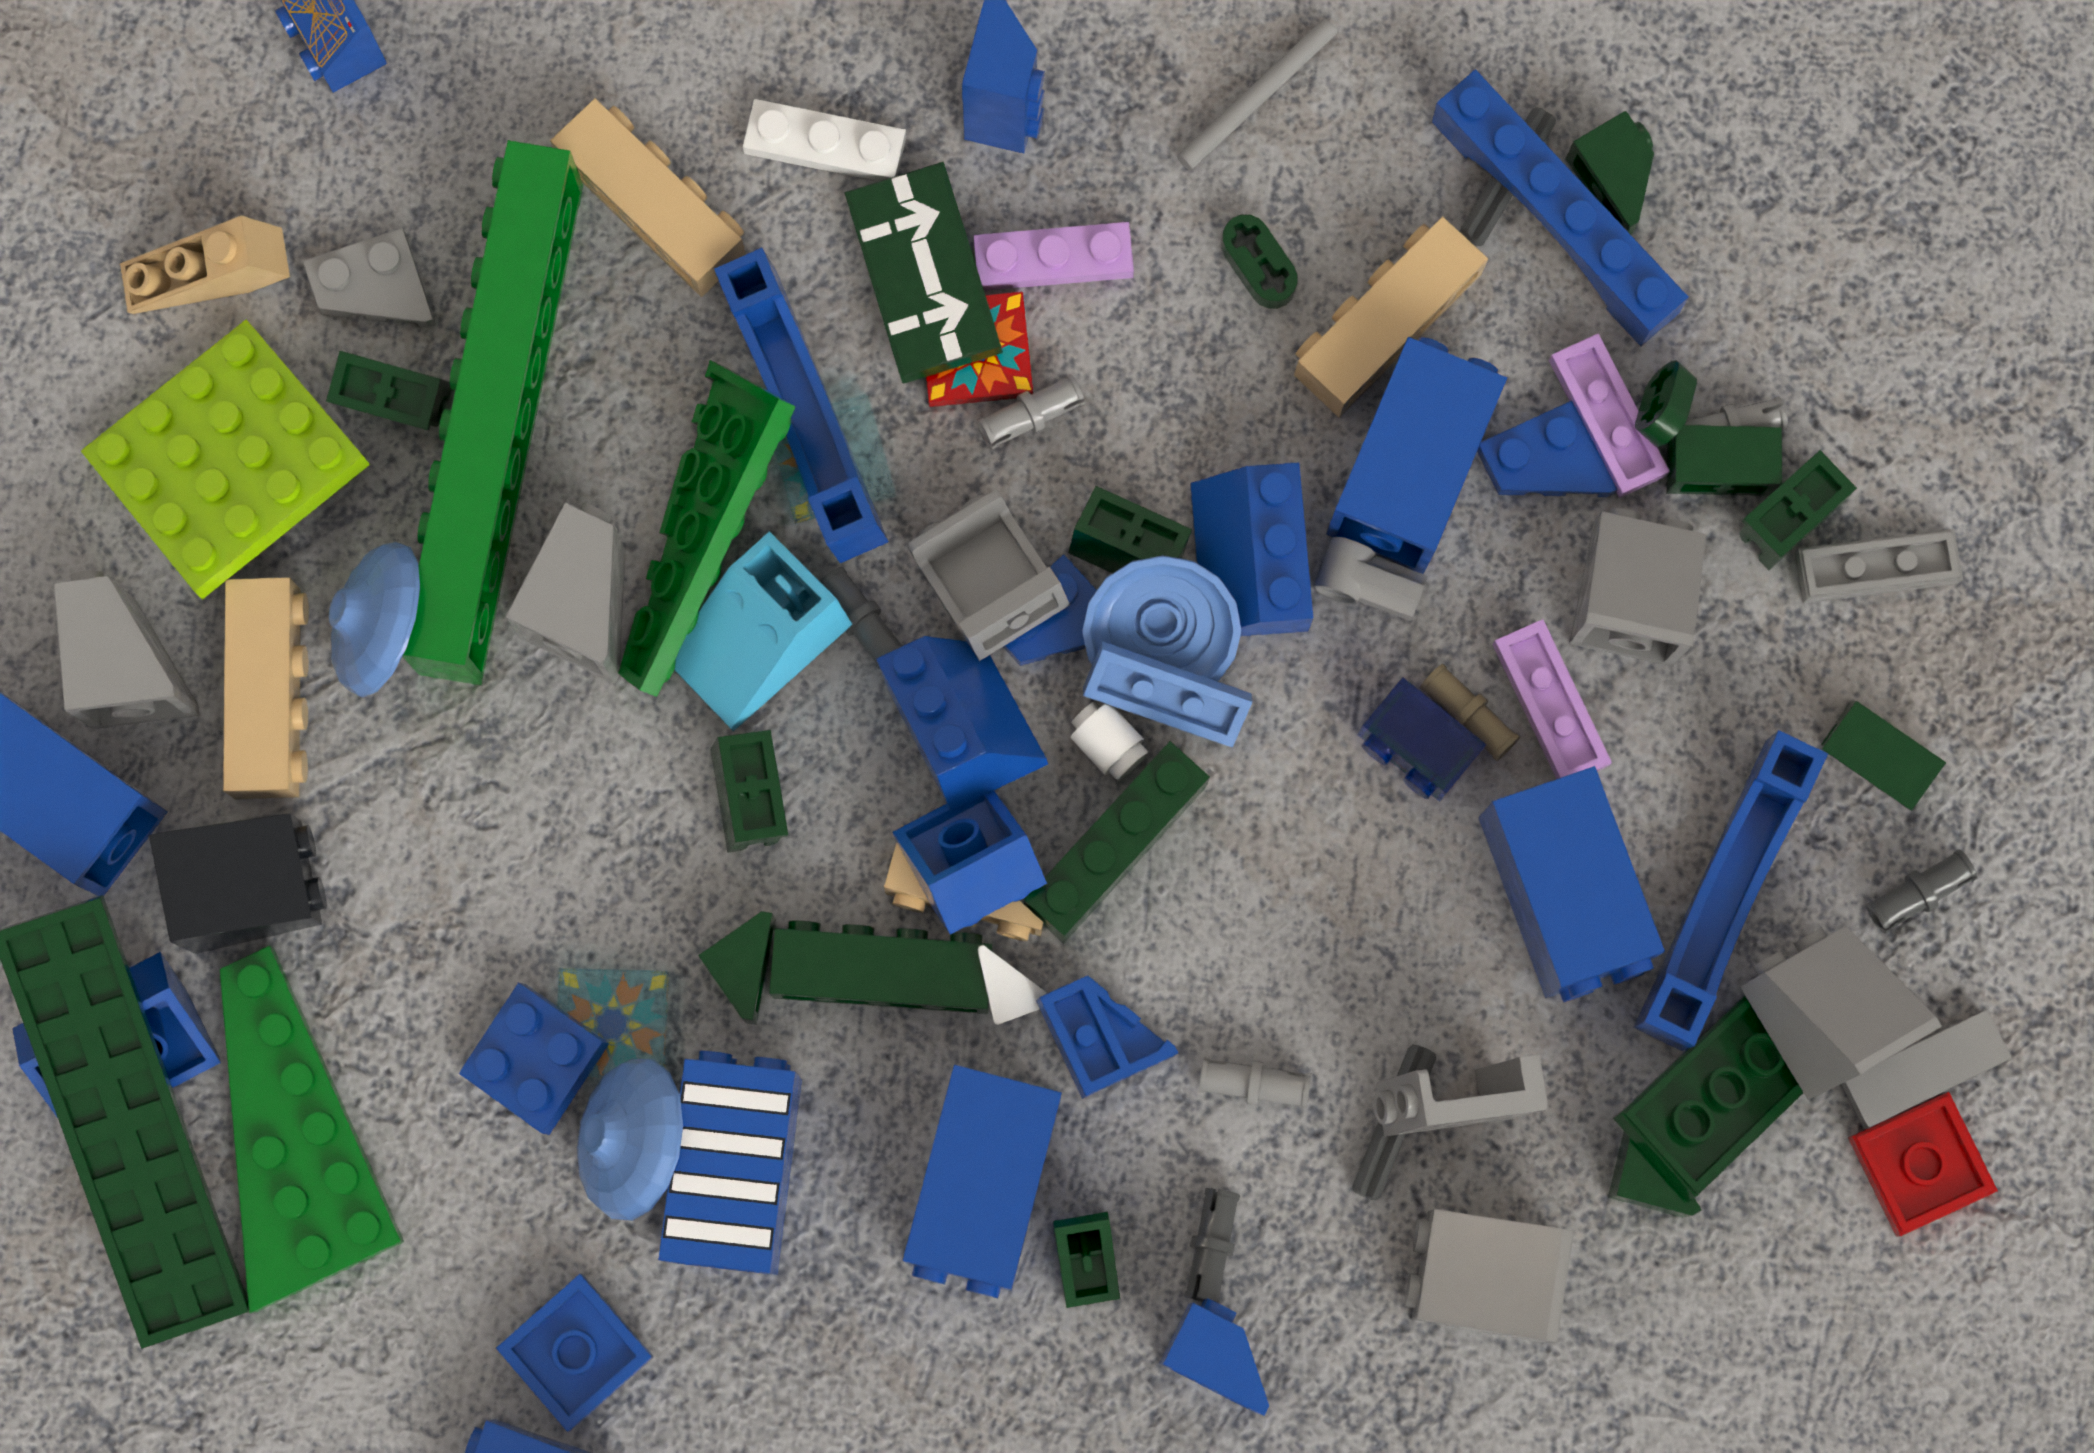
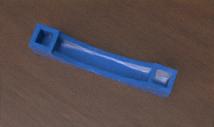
[1432,69,1689,347]
[714,248,889,563]
[1633,730,1828,1051]

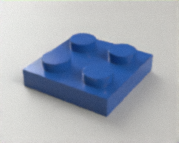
[459,982,610,1135]
[496,1274,654,1432]

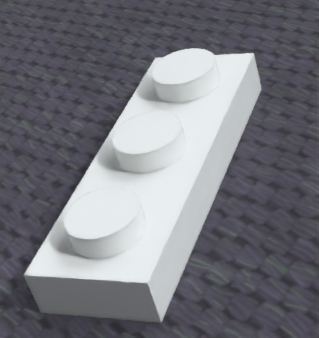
[743,99,906,182]

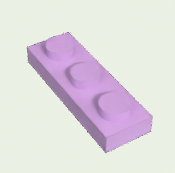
[973,222,1134,291]
[1548,333,1670,498]
[1492,619,1612,779]

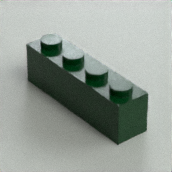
[1024,741,1210,944]
[769,920,993,1014]

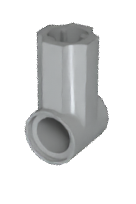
[1313,537,1428,621]

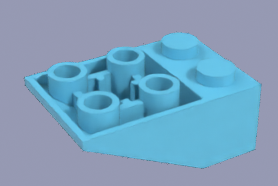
[674,531,853,732]

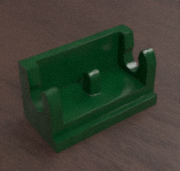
[326,351,452,431]
[1666,425,1782,496]
[1739,450,1857,570]
[1068,486,1192,573]
[1821,701,1946,811]
[710,730,788,853]

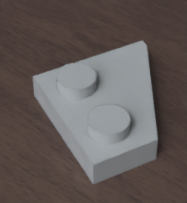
[303,228,436,328]

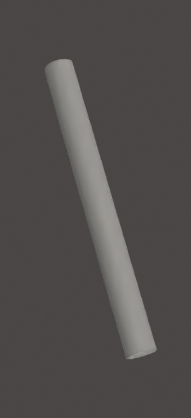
[1177,18,1338,171]

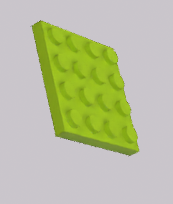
[81,319,370,600]

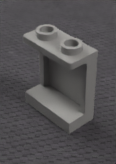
[907,489,1070,661]
[1374,1054,1549,1137]

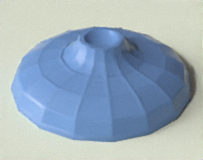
[329,542,420,697]
[1082,555,1242,682]
[576,1059,683,1221]

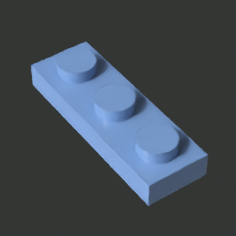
[1083,641,1253,748]

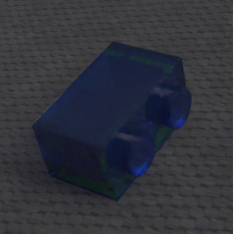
[1357,677,1487,802]

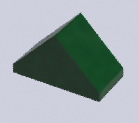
[698,911,776,1025]
[1608,1131,1702,1218]
[1052,1212,1120,1308]

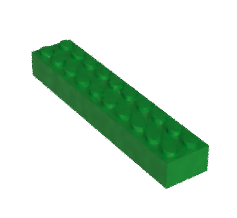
[402,140,583,686]

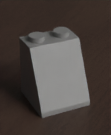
[506,502,626,684]
[1569,508,1706,667]
[54,571,199,729]
[1740,926,1942,1100]
[1404,1209,1574,1343]

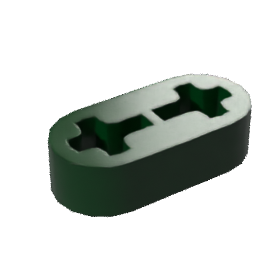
[1221,214,1298,309]
[1635,360,1697,447]

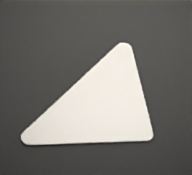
[978,945,1047,1025]

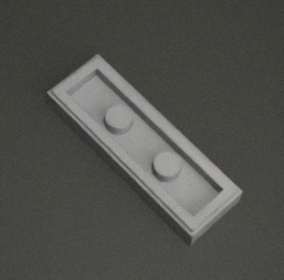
[1794,529,1963,603]
[1841,1009,2012,1129]

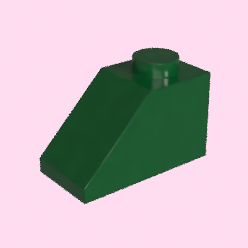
[1565,110,1654,235]

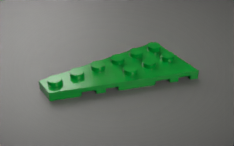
[618,360,796,697]
[220,946,404,1314]

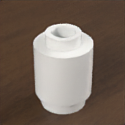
[1070,701,1149,781]

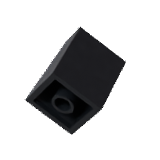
[149,813,327,954]

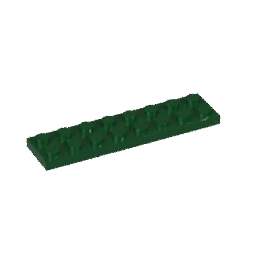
[0,895,249,1349]

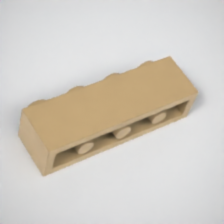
[550,98,746,297]
[1294,216,1488,418]
[223,577,309,799]

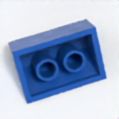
[962,0,1045,154]
[1190,462,1313,636]
[876,636,1048,811]
[12,952,221,1118]

